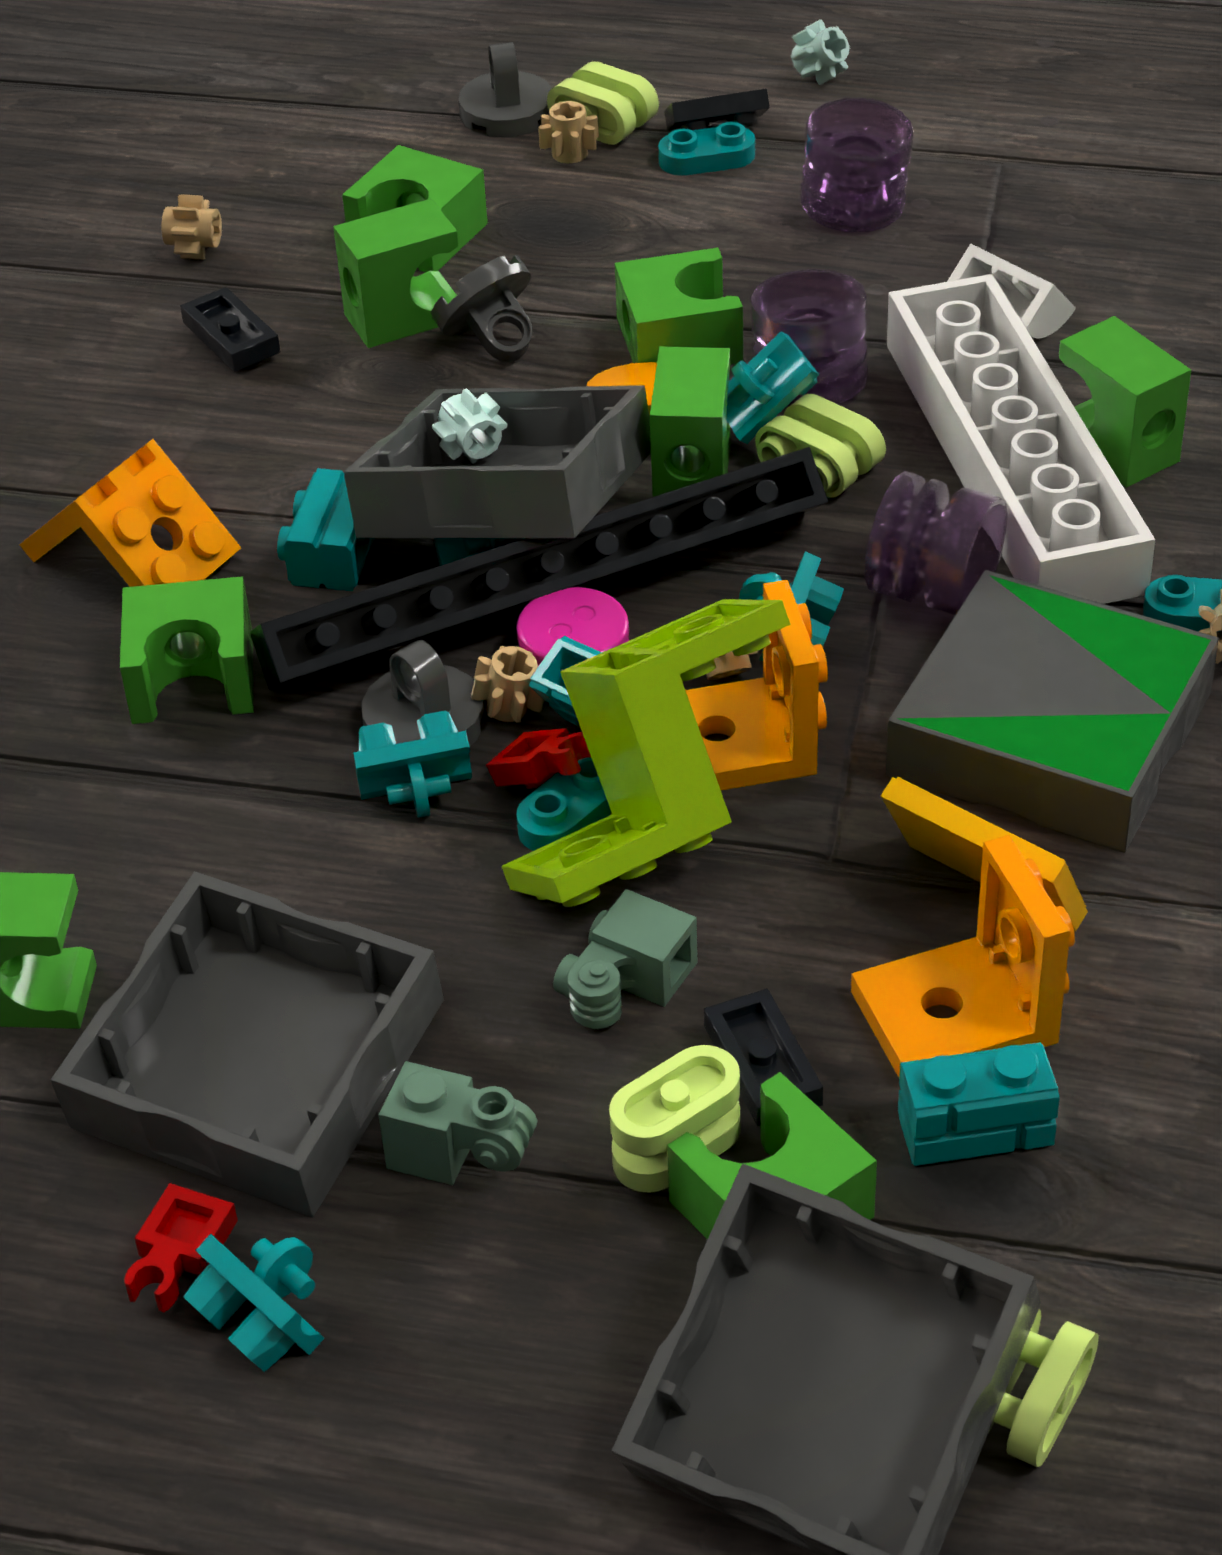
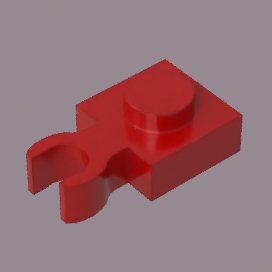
[486,728,591,789]
[124,1183,238,1312]

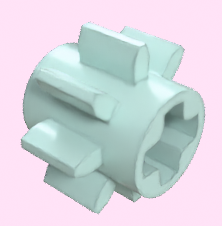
[791,20,850,85]
[432,389,507,464]

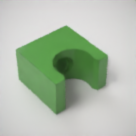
[342,145,488,272]
[333,198,459,348]
[614,248,743,365]
[1059,316,1191,488]
[650,346,731,497]
[120,576,254,724]
[0,872,97,1029]
[667,1072,877,1239]

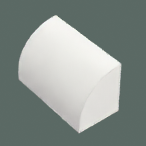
[947,244,1076,339]

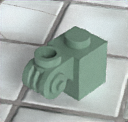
[553,889,698,1029]
[378,1061,538,1185]

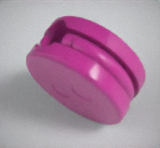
[517,587,629,666]

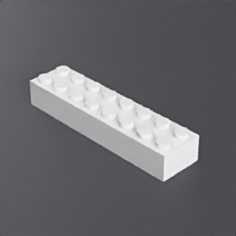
[887,274,1155,604]

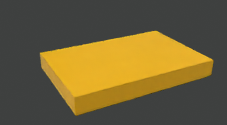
[881,777,1088,931]

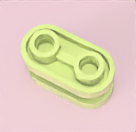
[547,61,659,145]
[755,394,886,497]
[609,1045,740,1192]
[988,1310,1099,1467]

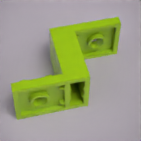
[501,599,791,907]

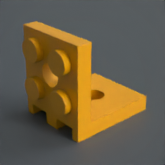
[19,439,241,587]
[685,580,828,790]
[851,835,1075,1078]

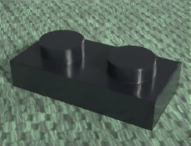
[664,89,770,131]
[180,287,281,372]
[704,988,823,1126]

